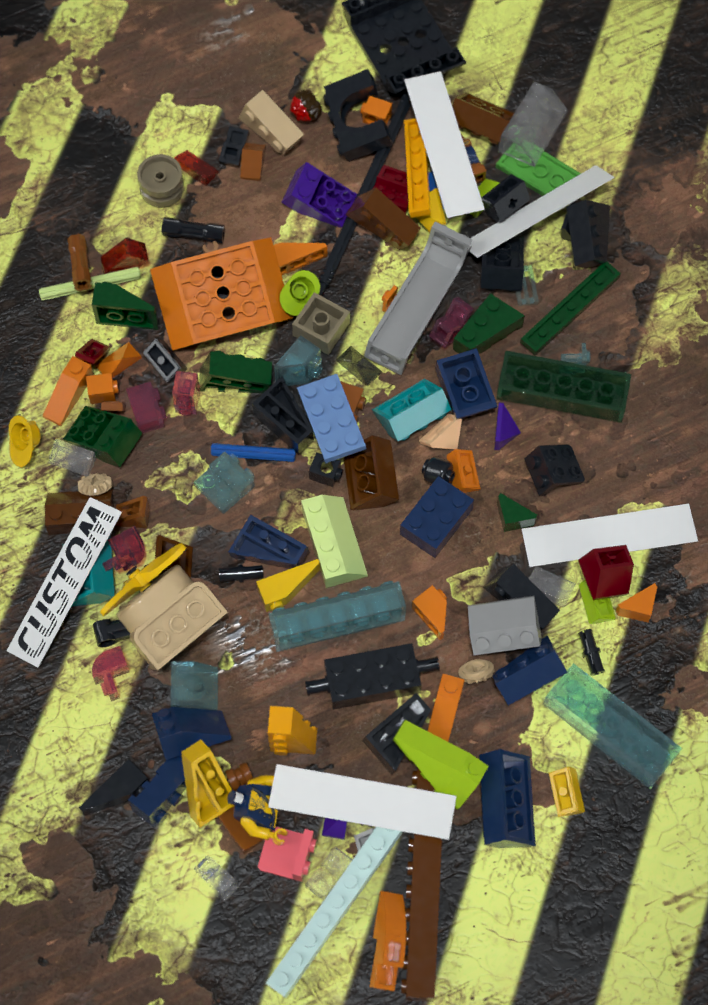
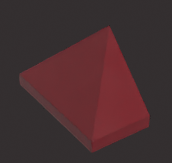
[75,339,110,364]

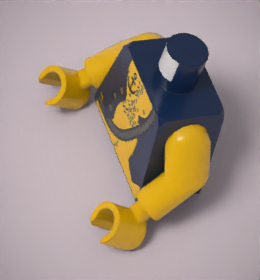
[227,775,287,845]

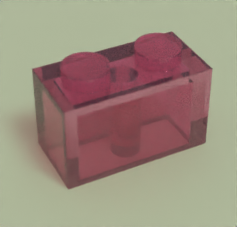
[172,371,200,416]
[126,381,167,434]

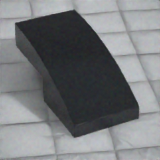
[219,126,250,166]

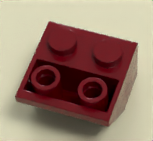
[578,545,634,600]

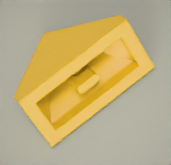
[416,188,446,233]

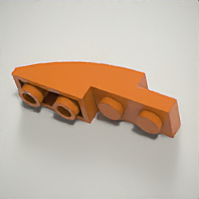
[370,891,406,991]

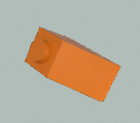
[412,585,447,640]

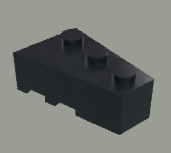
[252,376,314,455]
[483,563,560,630]

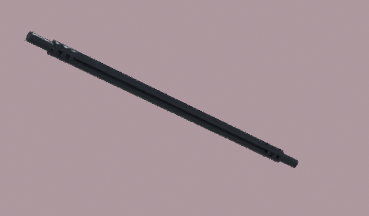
[318,89,412,296]

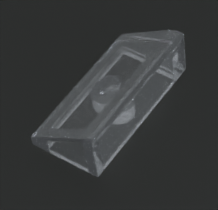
[48,439,96,476]
[529,566,576,607]

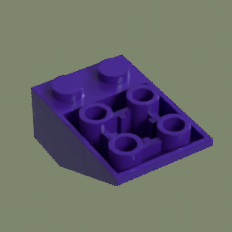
[281,162,357,228]

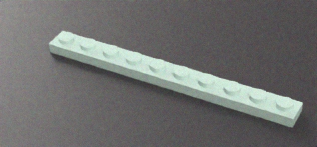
[266,827,403,998]

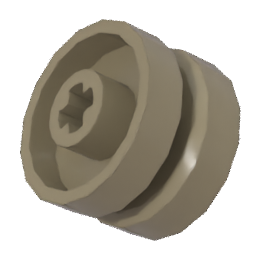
[137,154,184,208]

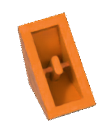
[615,583,657,623]

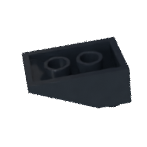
[480,236,524,291]

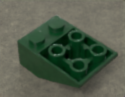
[63,406,142,467]

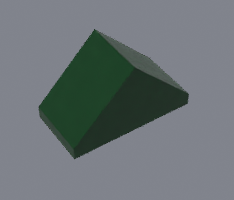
[497,493,538,532]

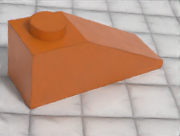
[274,242,328,276]
[43,356,93,426]
[428,674,465,742]

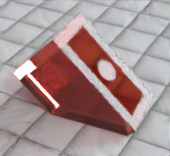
[101,237,148,274]

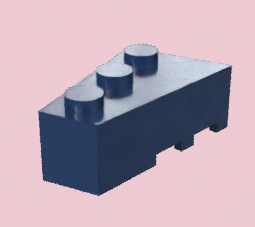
[228,515,310,569]
[128,756,186,827]

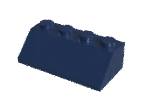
[479,749,536,848]

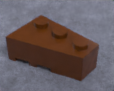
[345,188,421,250]

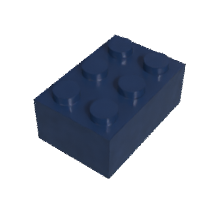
[400,476,474,558]

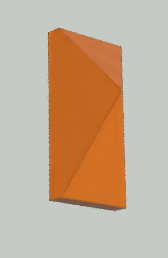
[95,342,142,378]

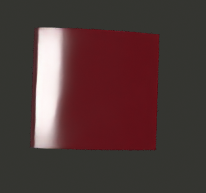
[373,165,409,214]

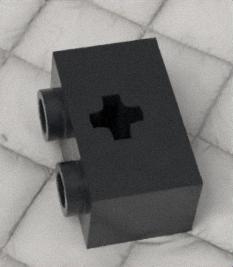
[481,174,530,223]

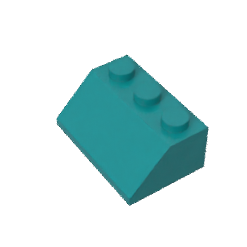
[372,379,451,441]
[63,535,115,606]

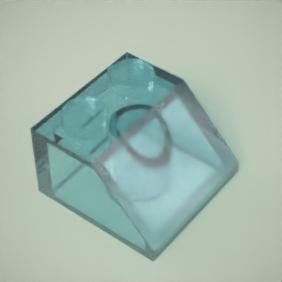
[275,335,322,386]
[171,661,218,710]

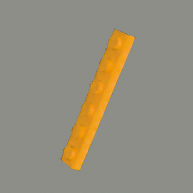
[404,118,431,218]

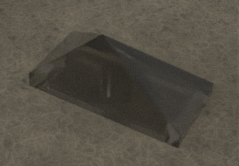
[337,346,382,387]

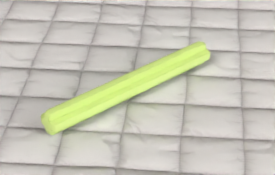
[39,267,141,300]

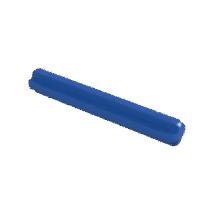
[211,443,296,462]

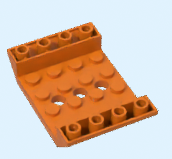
[150,237,293,351]

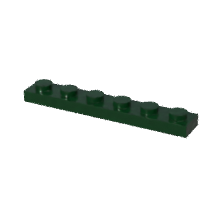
[520,262,621,355]

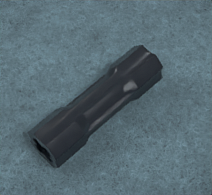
[161,217,225,243]

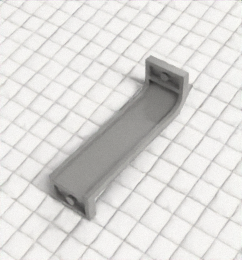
[364,222,472,375]

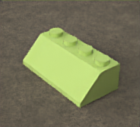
[301,495,368,588]

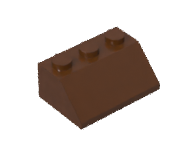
[452,92,520,144]
[344,435,399,511]
[45,489,114,535]

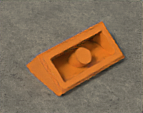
[447,449,480,493]

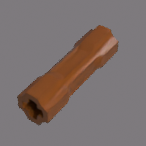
[68,234,92,292]

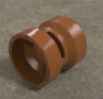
[225,762,253,791]

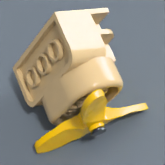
[100,543,228,670]

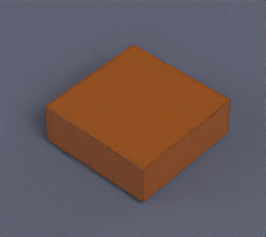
[101,401,125,411]

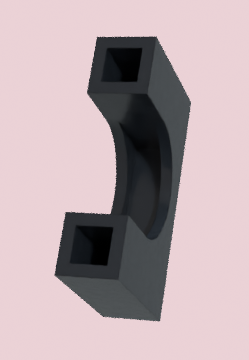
[323,69,393,162]

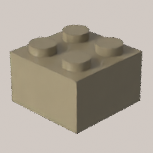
[292,292,350,355]

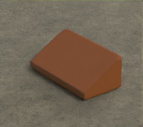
[217,806,263,854]

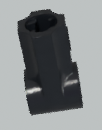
[93,619,130,647]

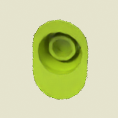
[279,270,320,316]

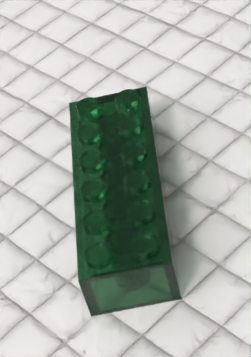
[496,350,632,423]

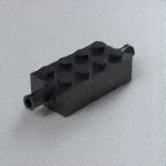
[305,643,440,710]

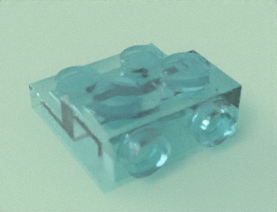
[194,452,255,514]

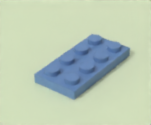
[297,374,366,463]

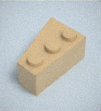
[239,90,304,155]

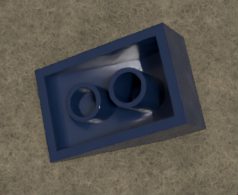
[435,348,497,420]
[152,707,232,760]

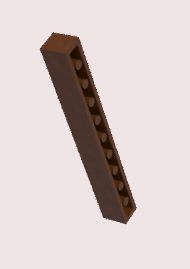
[401,767,442,1002]

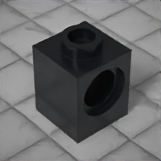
[309,452,343,487]

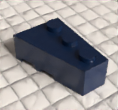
[493,635,568,705]

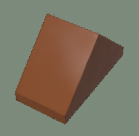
[240,143,266,181]
[115,496,150,529]

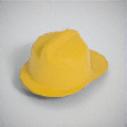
[9,415,41,467]

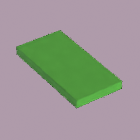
[496,136,581,196]

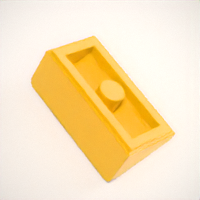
[549,766,585,817]

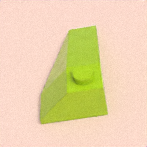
[393,720,488,810]

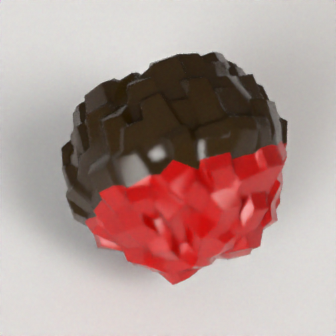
[290,89,322,122]

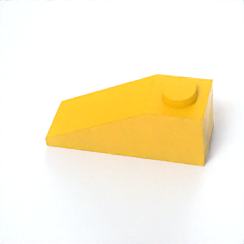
[256,559,320,612]

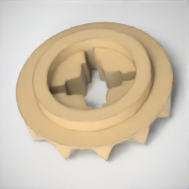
[78,473,112,496]
[458,659,495,684]

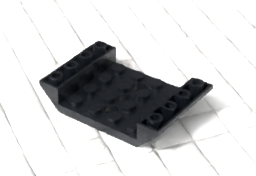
[342,0,466,94]

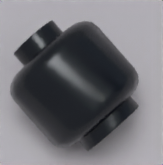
[422,456,455,484]

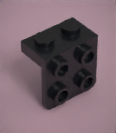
[524,444,585,496]

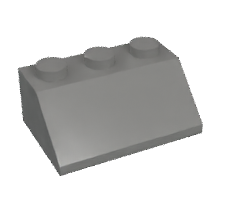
[468,596,542,655]

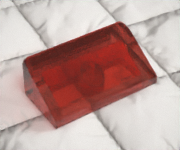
[174,150,219,186]

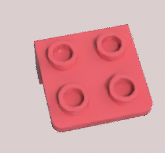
[258,827,317,882]

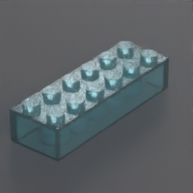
[268,581,406,652]
[543,663,682,789]

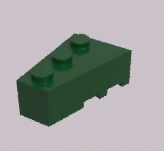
[453,293,525,355]
[198,351,272,393]

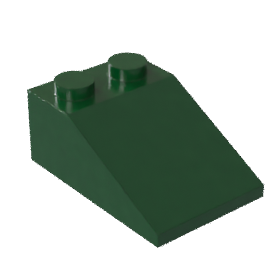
[91,282,159,330]

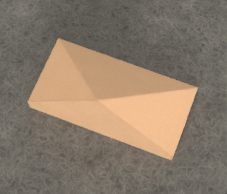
[419,413,462,449]

